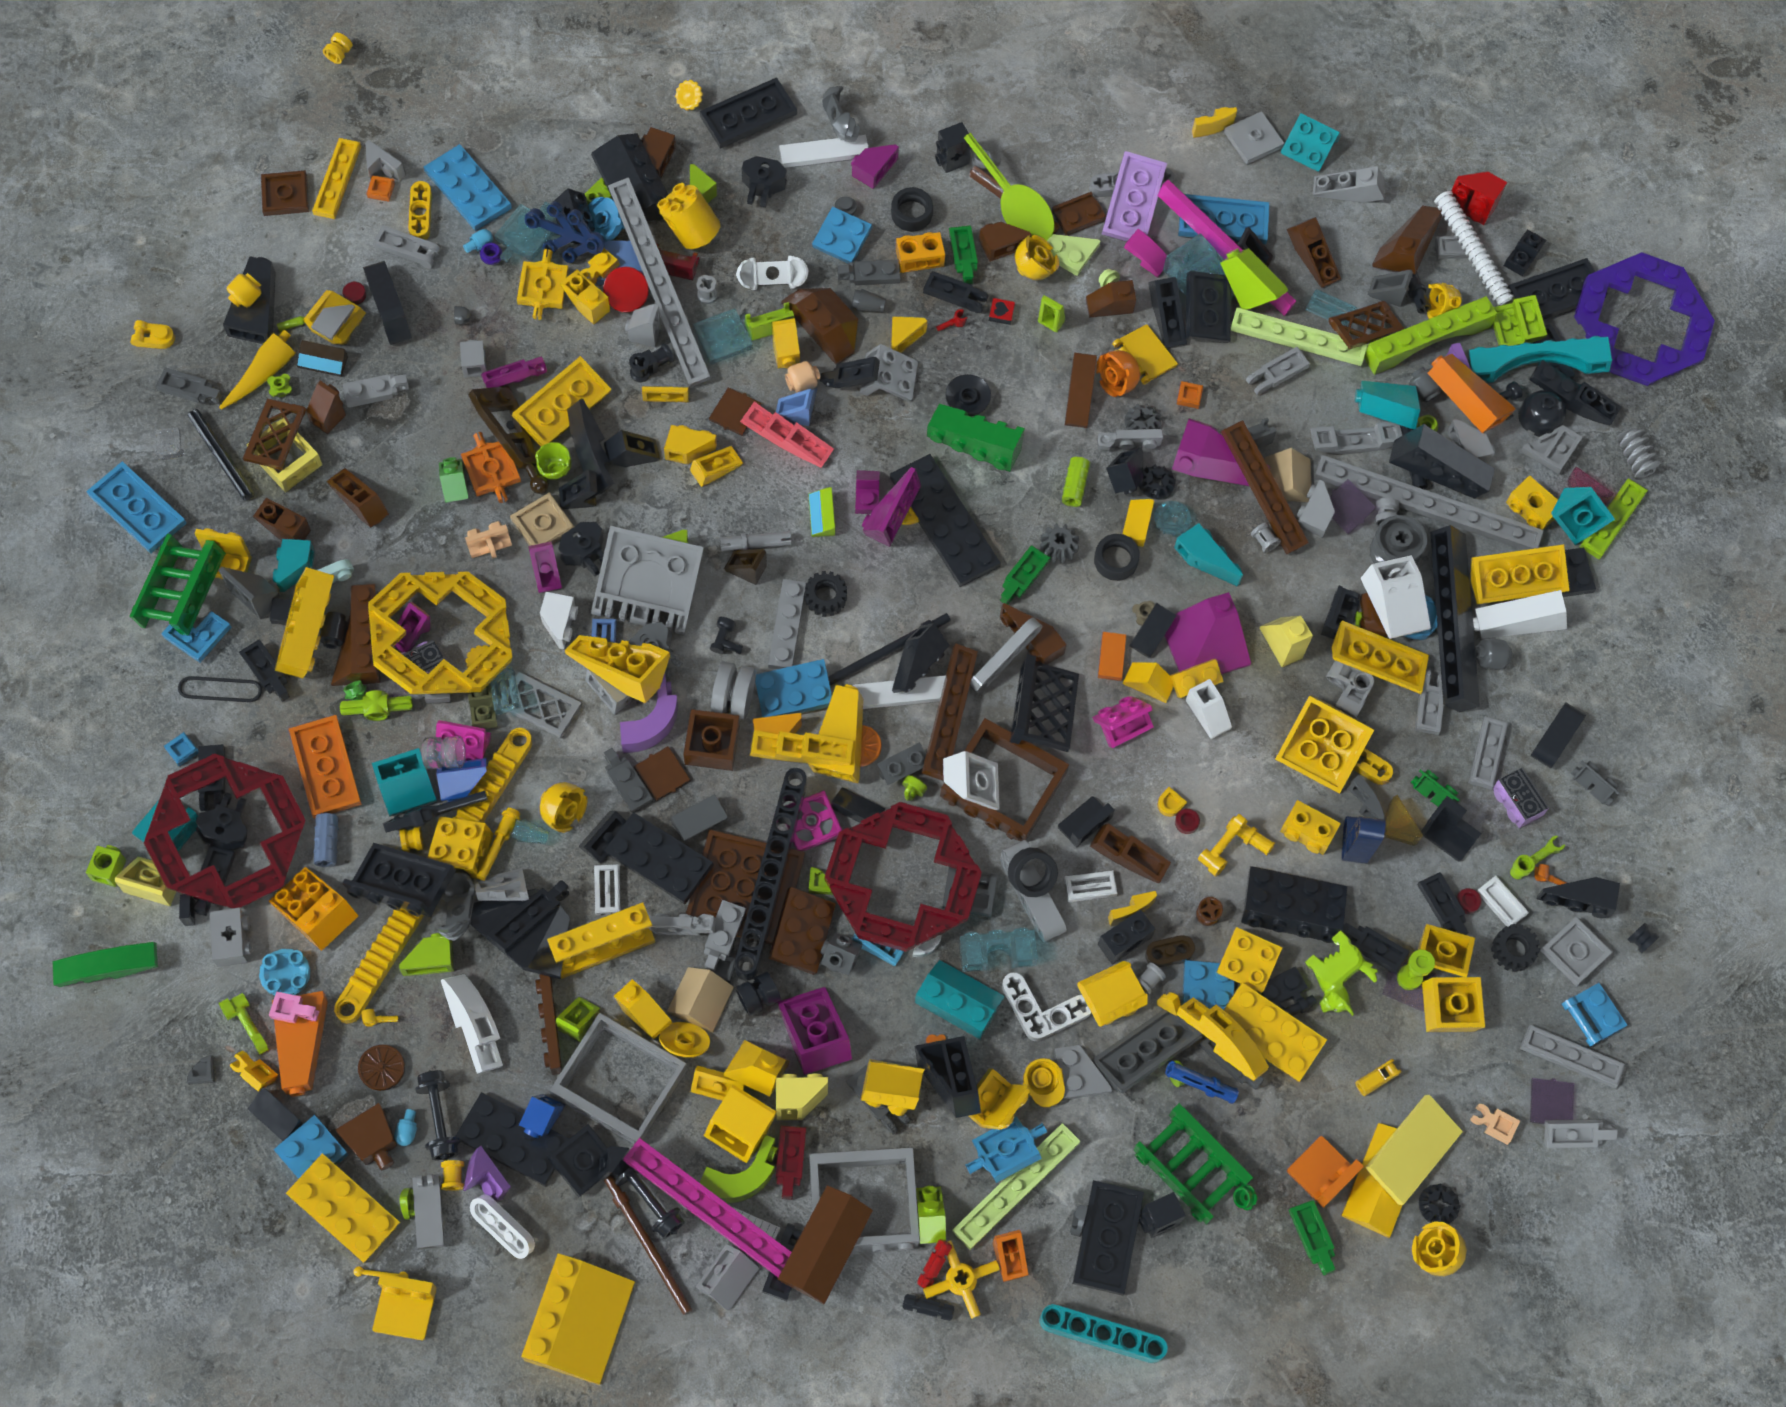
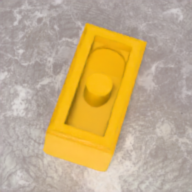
[690,446,743,487]

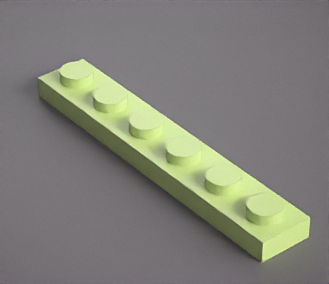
[1231,308,1367,366]
[952,1123,1081,1250]

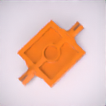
[461,432,521,503]

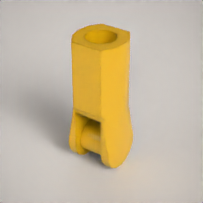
[1355,1059,1402,1096]

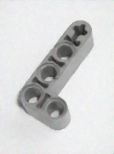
[1000,840,1067,942]

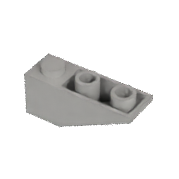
[1313,166,1385,203]

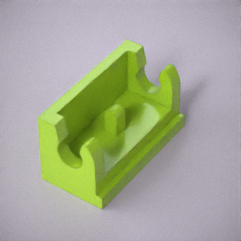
[744,302,794,341]

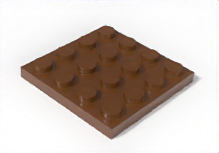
[686,829,805,945]

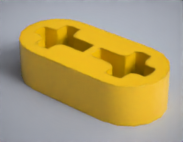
[1353,748,1393,785]

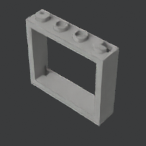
[549,1013,687,1145]
[809,1148,919,1254]

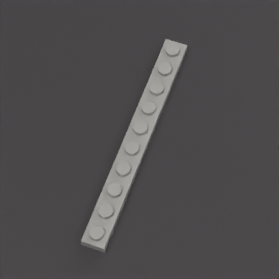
[608,177,711,387]
[1314,455,1543,550]

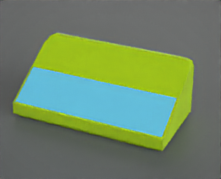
[808,487,835,537]

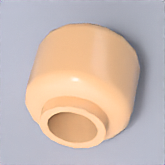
[785,361,820,393]

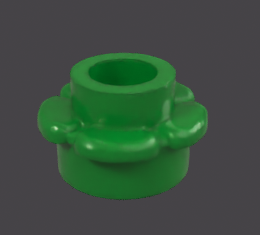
[1233,1185,1258,1210]

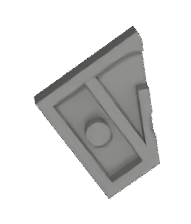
[1520,425,1583,474]
[474,868,529,901]
[1054,1045,1112,1100]

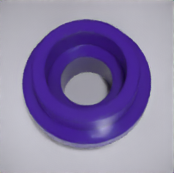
[480,243,503,265]

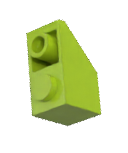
[916,1186,946,1244]

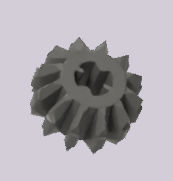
[1040,523,1080,564]

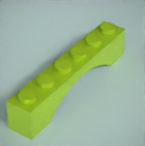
[1364,296,1498,375]

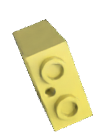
[247,417,322,493]

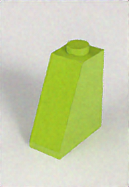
[1220,248,1288,310]

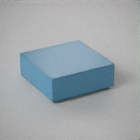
[164,732,199,767]

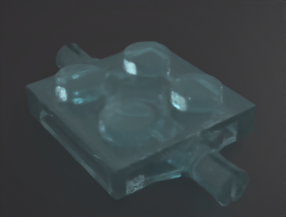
[494,202,555,262]

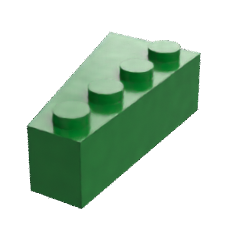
[927,404,1025,472]

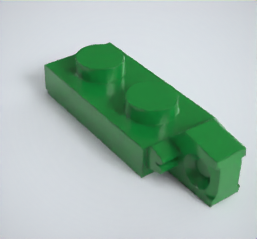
[949,225,978,284]
[1000,545,1051,605]
[1288,1200,1335,1276]

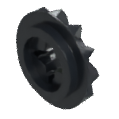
[1139,464,1176,499]
[1418,1183,1461,1224]

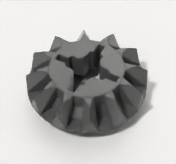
[1125,404,1161,430]

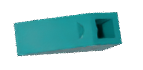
[1174,523,1243,586]

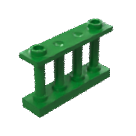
[129,534,226,636]
[1133,1103,1253,1225]

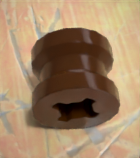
[1196,897,1223,926]

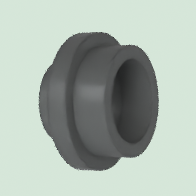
[835,196,857,215]

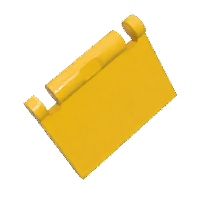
[1112,324,1178,385]

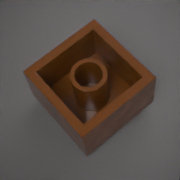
[683,709,740,771]

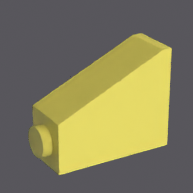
[1260,616,1313,667]

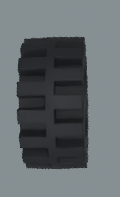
[805,571,847,617]
[1491,924,1540,972]

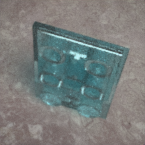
[1163,233,1236,299]

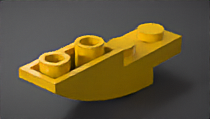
[1176,997,1269,1081]

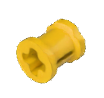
[441,1160,464,1191]

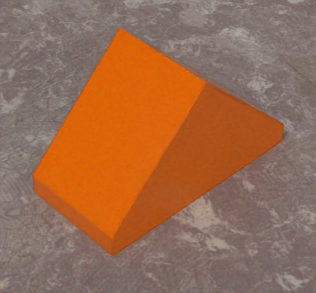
[992,1230,1028,1282]

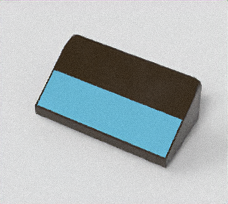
[297,340,348,377]

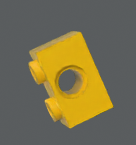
[1506,475,1558,530]

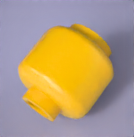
[227,273,261,307]

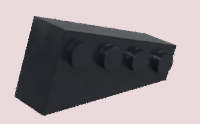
[1389,424,1495,499]

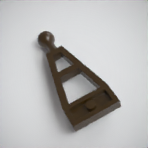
[468,386,549,494]

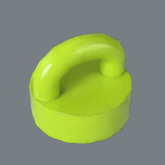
[902,775,927,801]

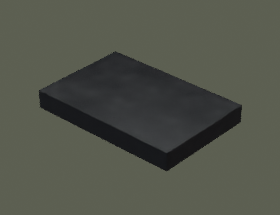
[1186,271,1231,343]

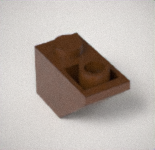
[306,380,346,435]
[253,498,311,540]

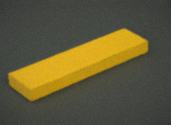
[312,138,361,219]

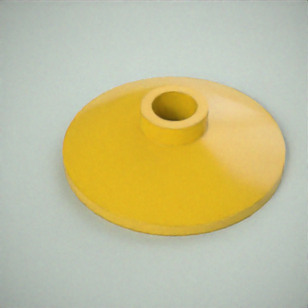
[659,1022,710,1057]

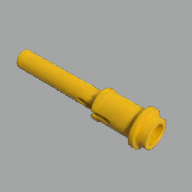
[476,808,521,881]

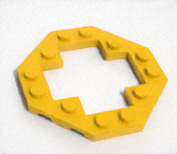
[368,572,512,694]

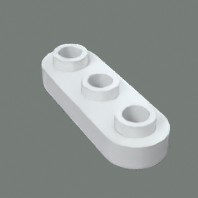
[470,1194,535,1259]

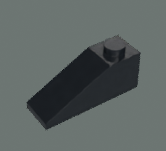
[1148,277,1187,348]

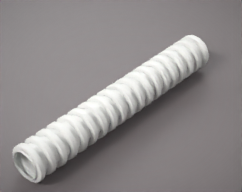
[1434,191,1515,306]

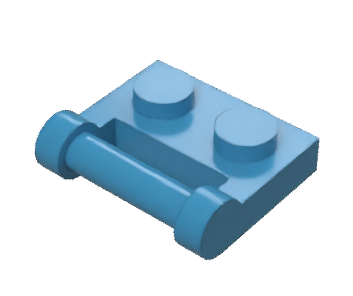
[1561,983,1627,1047]

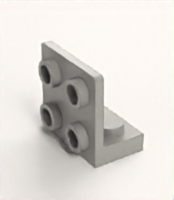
[860,344,918,401]

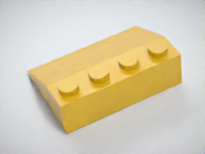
[521,1253,635,1385]

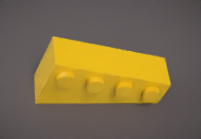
[275,567,334,678]

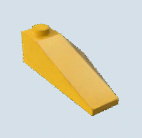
[565,635,670,703]

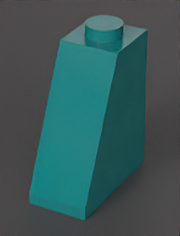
[1354,381,1420,429]

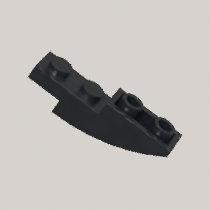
[1529,360,1621,426]

